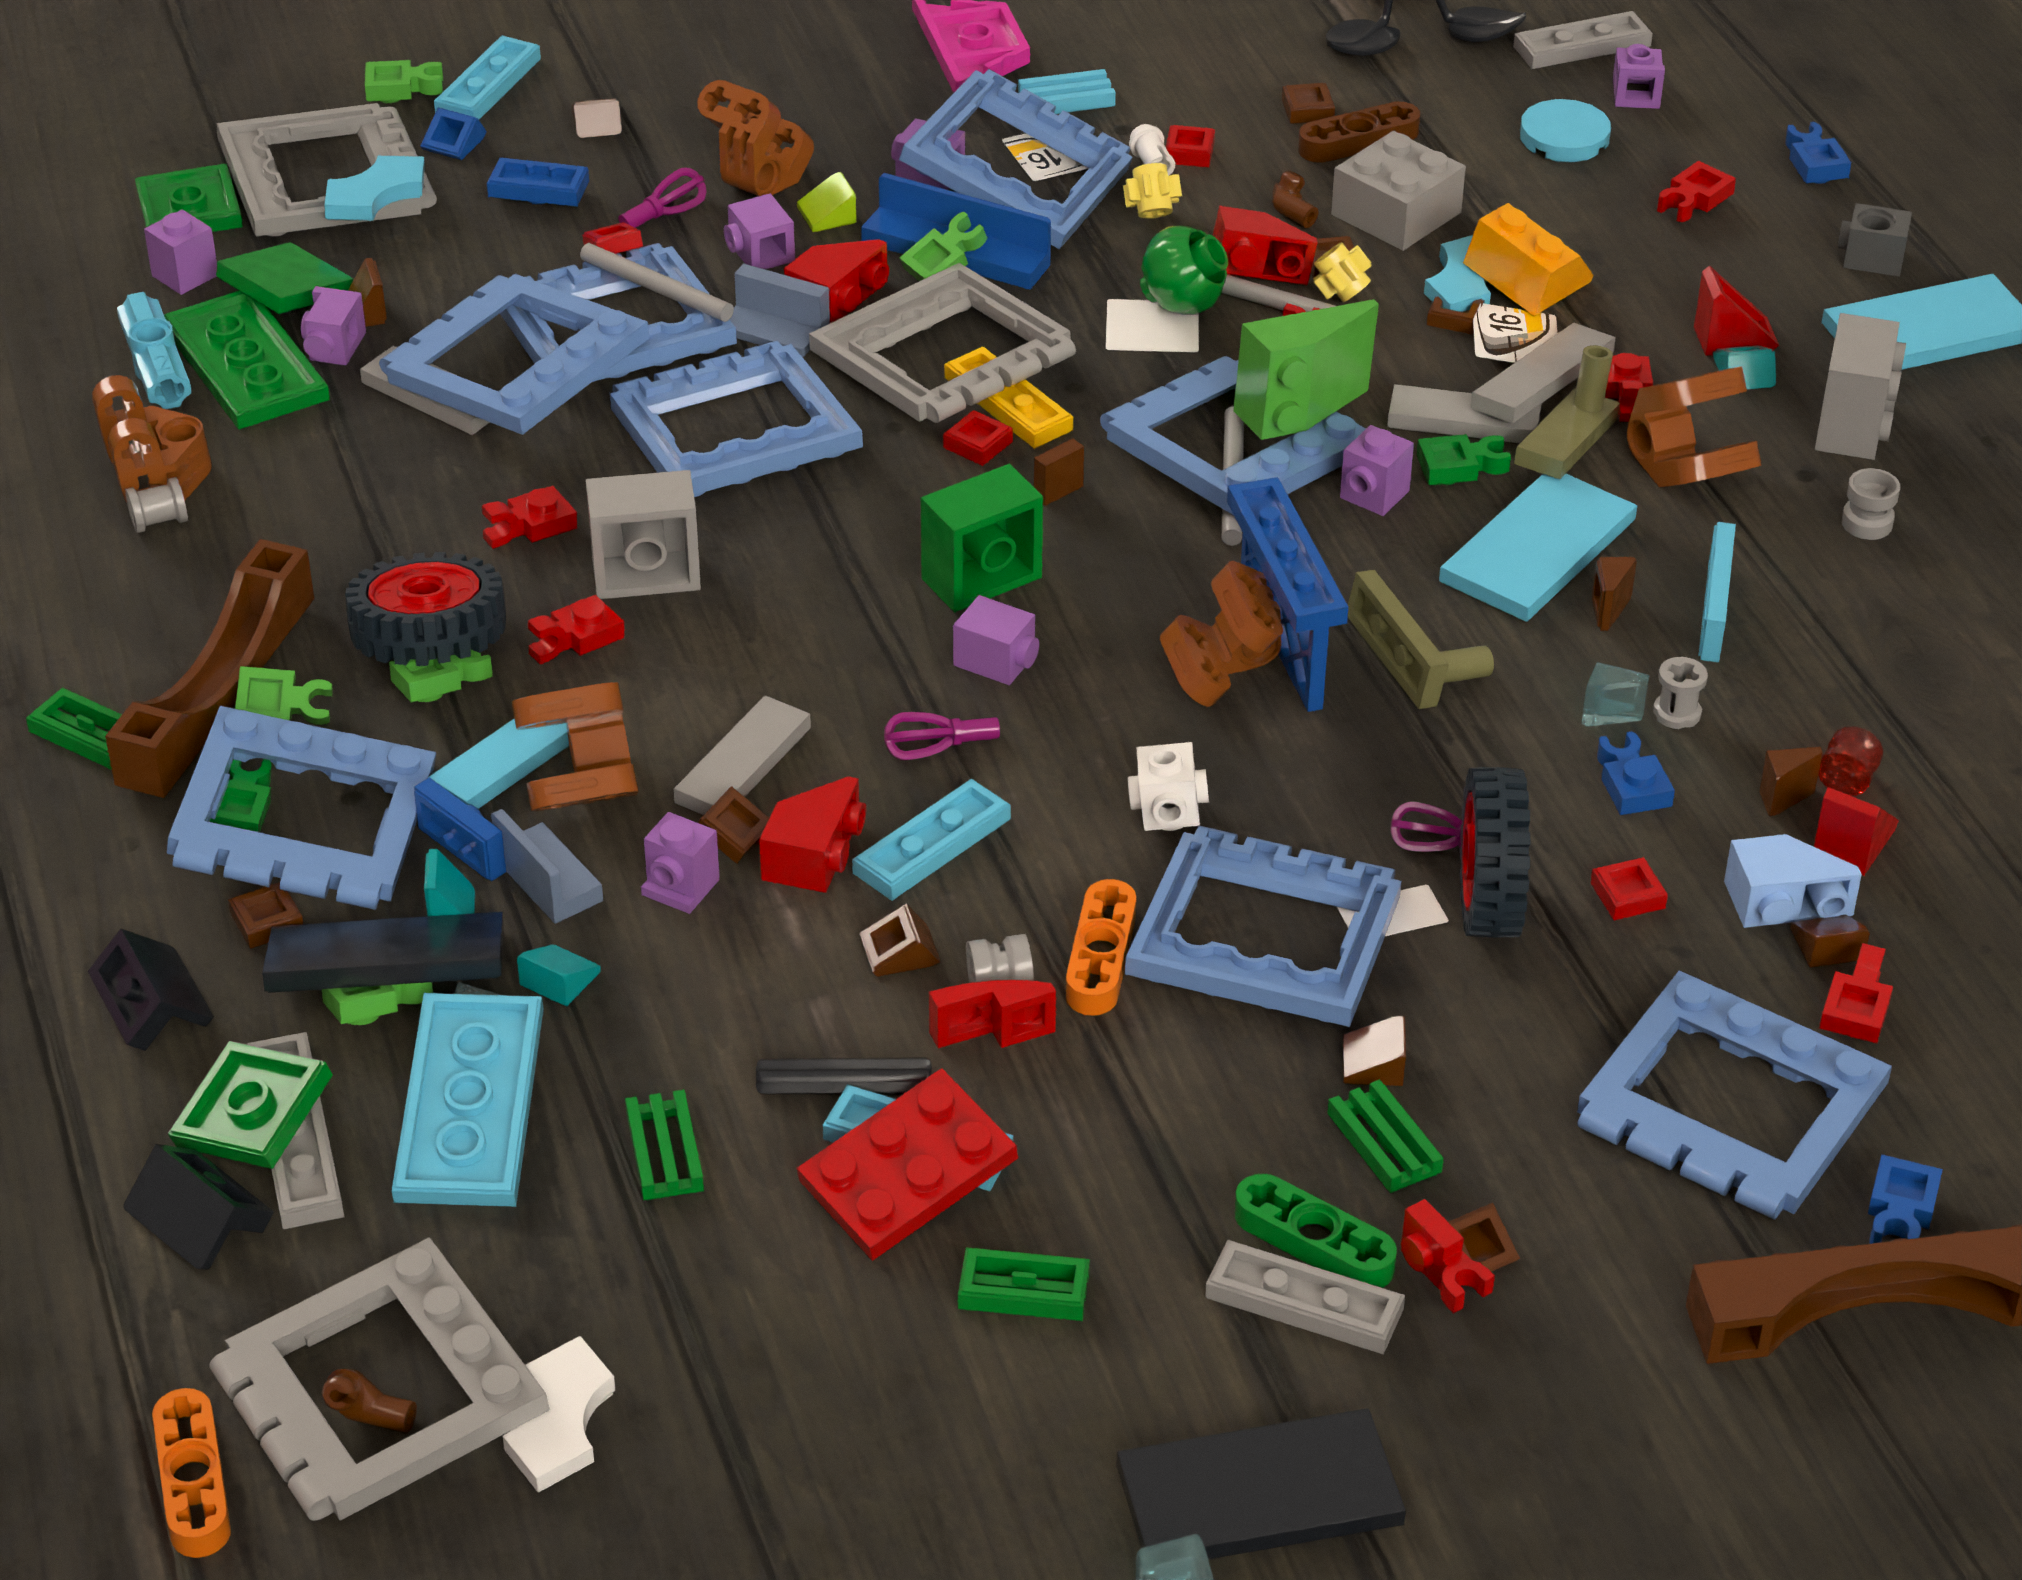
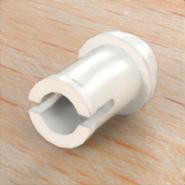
[1129,124,1175,176]

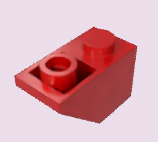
[1213,206,1318,285]
[784,239,889,323]
[759,776,866,893]

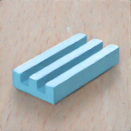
[1018,69,1116,114]

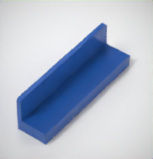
[861,173,1051,290]

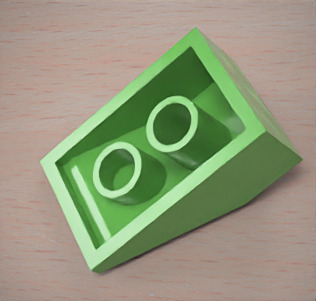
[1233,299,1379,440]

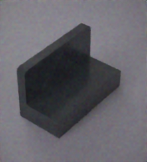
[87,929,214,1051]
[124,1144,274,1270]

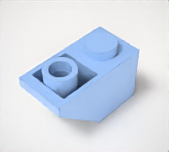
[1724,834,1862,928]

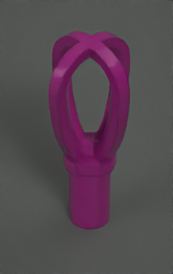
[618,168,707,228]
[884,712,1000,760]
[1390,802,1463,852]

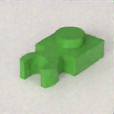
[365,60,443,103]
[899,212,987,281]
[389,650,492,702]
[235,666,333,725]
[322,982,433,1025]

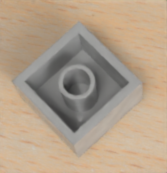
[1331,131,1466,251]
[1815,313,1906,460]
[586,470,701,599]

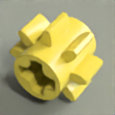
[1123,163,1182,219]
[1313,242,1372,302]

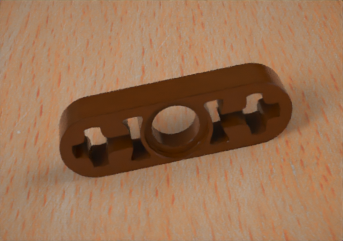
[1298,101,1420,163]

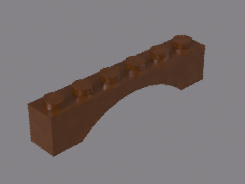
[105,539,315,798]
[1686,1224,2022,1364]

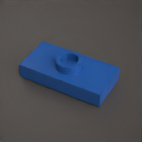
[487,158,589,207]
[414,777,506,882]

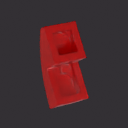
[929,980,1056,1048]

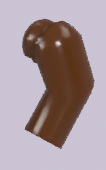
[1272,170,1319,228]
[322,1368,417,1433]

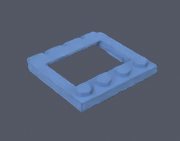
[899,69,1133,249]
[500,243,737,382]
[379,274,650,435]
[610,341,863,497]
[1100,356,1366,515]
[167,706,436,910]
[1125,826,1402,1027]
[1577,971,1892,1220]

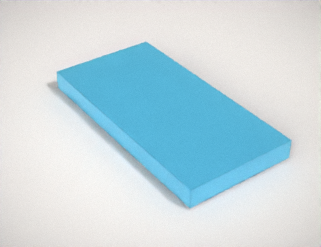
[1822,274,2022,370]
[1439,474,1637,622]
[392,993,544,1207]

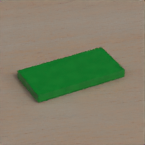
[164,291,330,430]

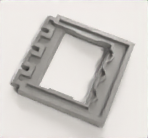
[217,103,437,236]
[809,263,1076,423]
[209,1237,550,1521]

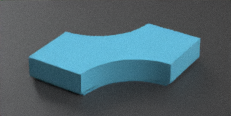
[324,155,425,221]
[1424,235,1491,312]

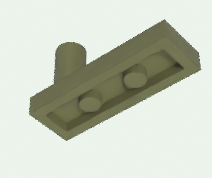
[1514,345,1620,479]
[1348,570,1494,709]

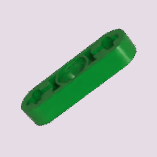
[1235,1174,1397,1288]

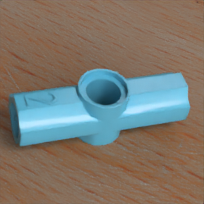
[117,292,191,409]

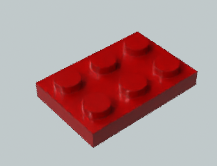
[797,1068,1018,1261]

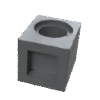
[1837,203,1912,277]

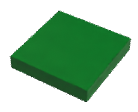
[135,163,243,232]
[216,242,354,314]
[168,1041,333,1169]

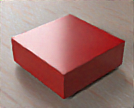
[1166,125,1215,167]
[582,222,643,254]
[943,410,1013,466]
[1590,857,1668,920]

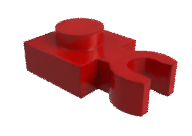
[1657,161,1736,222]

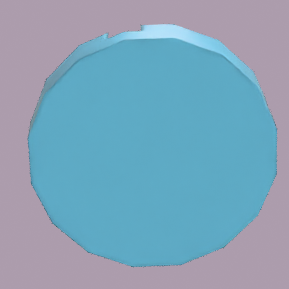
[1520,99,1611,162]

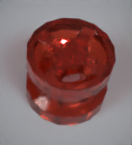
[1818,726,1884,796]

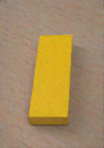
[944,347,1073,448]

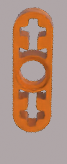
[1066,879,1136,1016]
[152,1388,231,1558]

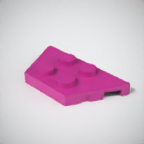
[912,0,1030,93]

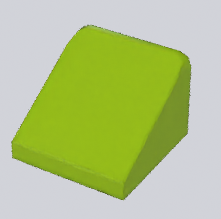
[797,172,856,232]

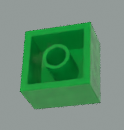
[920,463,1043,613]

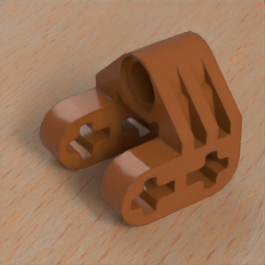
[697,80,814,196]
[1627,366,1762,487]
[92,375,212,503]
[1160,561,1283,707]
[512,682,639,811]

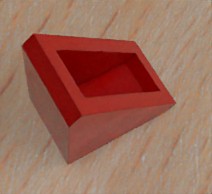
[1694,266,1779,356]
[1814,787,1899,876]

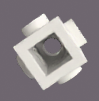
[1128,742,1209,831]

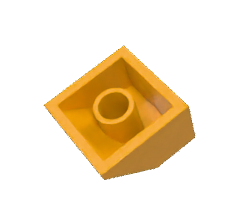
[1463,203,1594,316]

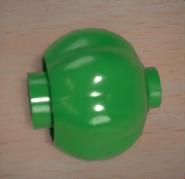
[1140,226,1228,315]

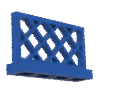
[1227,477,1348,712]

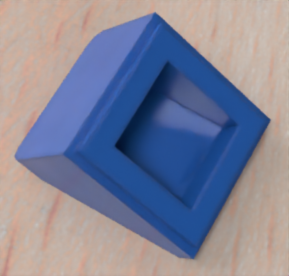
[420,107,487,160]

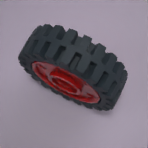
[345,552,506,666]
[1460,767,1530,938]

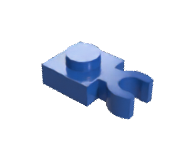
[1785,122,1852,184]
[1597,731,1675,815]
[1868,1154,1943,1244]

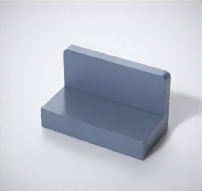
[730,263,830,357]
[491,809,603,924]

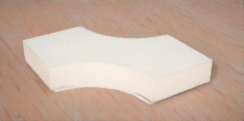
[503,1336,615,1492]

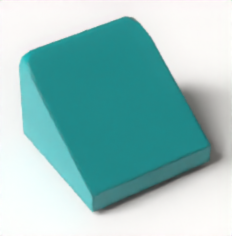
[1713,345,1776,389]
[424,849,475,916]
[517,944,601,1007]

